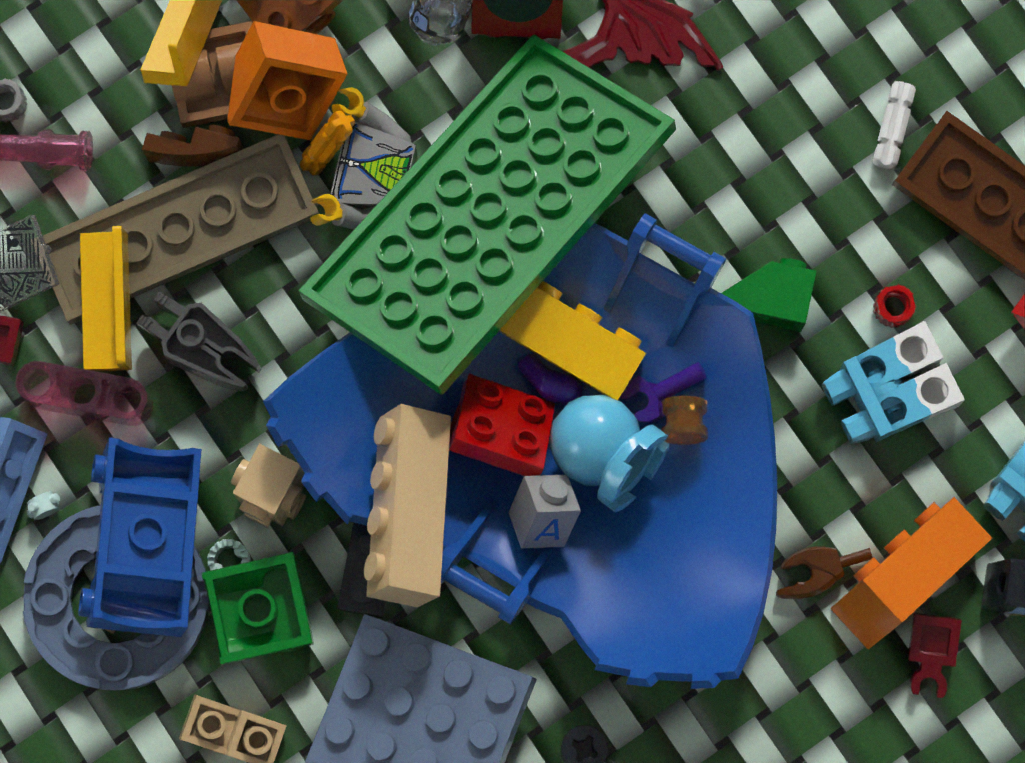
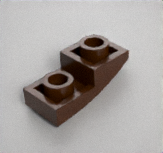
[142,125,243,167]

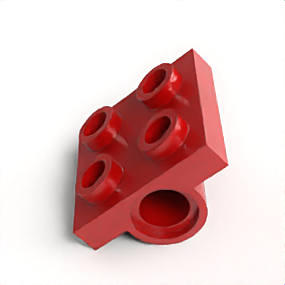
[449,373,555,476]

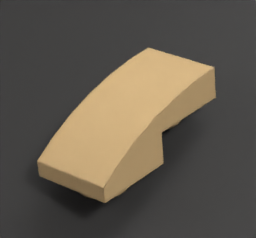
[179,695,287,763]

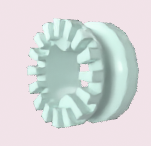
[207,539,251,570]

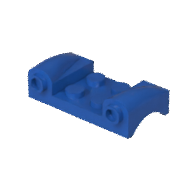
[78,437,202,637]

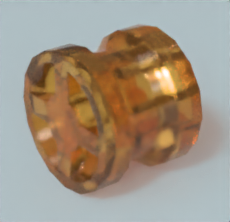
[662,396,708,445]

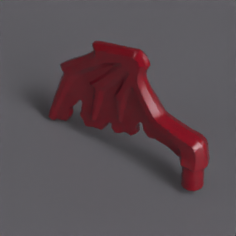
[563,0,723,70]

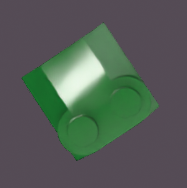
[201,552,314,665]

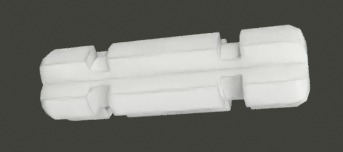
[873,81,916,169]

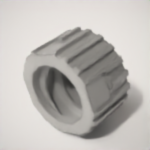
[0,78,27,123]

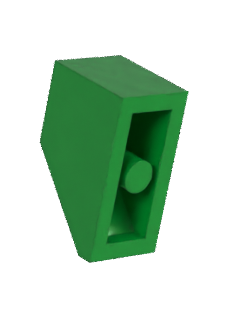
[721,258,816,332]

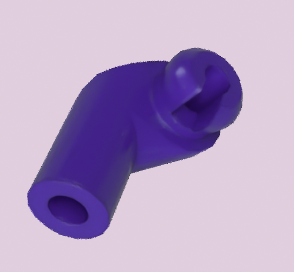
[518,354,582,406]

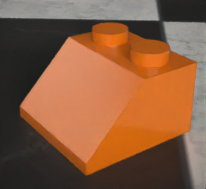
[227,21,348,140]

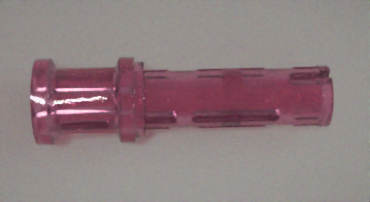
[0,129,93,171]

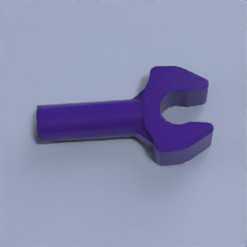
[620,362,707,423]

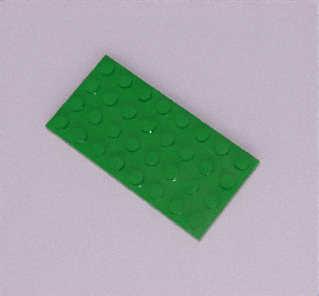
[298,34,676,395]

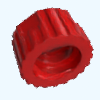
[873,284,916,328]

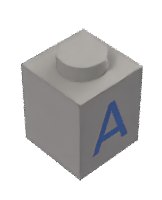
[509,475,581,548]

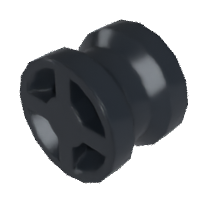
[561,725,608,763]

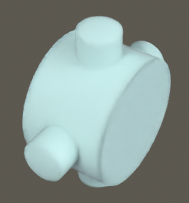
[27,491,60,520]

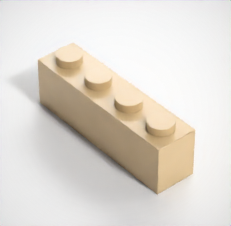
[364,404,451,607]

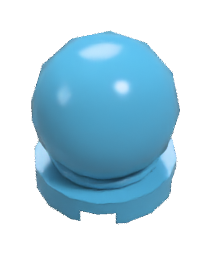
[549,395,670,512]

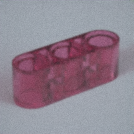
[15,361,153,426]

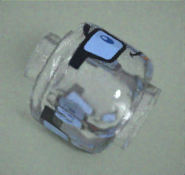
[408,0,472,45]

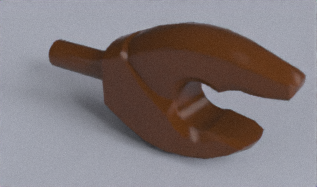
[776,546,873,599]

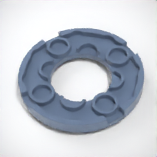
[23,505,210,691]

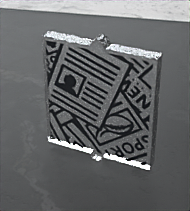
[0,215,60,313]

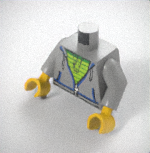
[310,87,417,230]

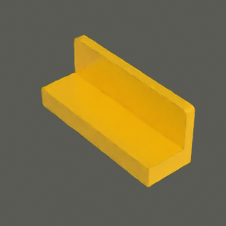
[141,0,222,86]
[80,226,132,372]

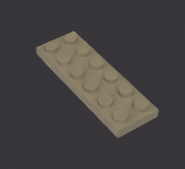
[32,134,319,325]

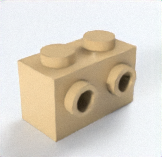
[231,443,306,528]

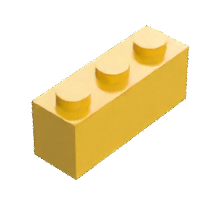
[499,281,646,400]

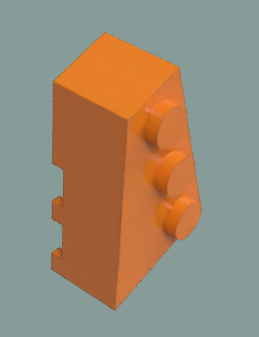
[830,497,992,650]

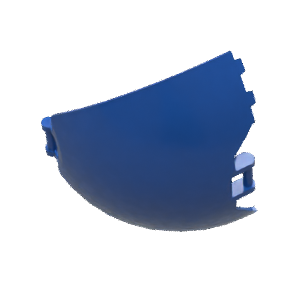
[263,213,777,689]

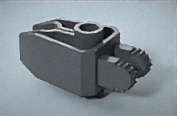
[136,292,262,392]

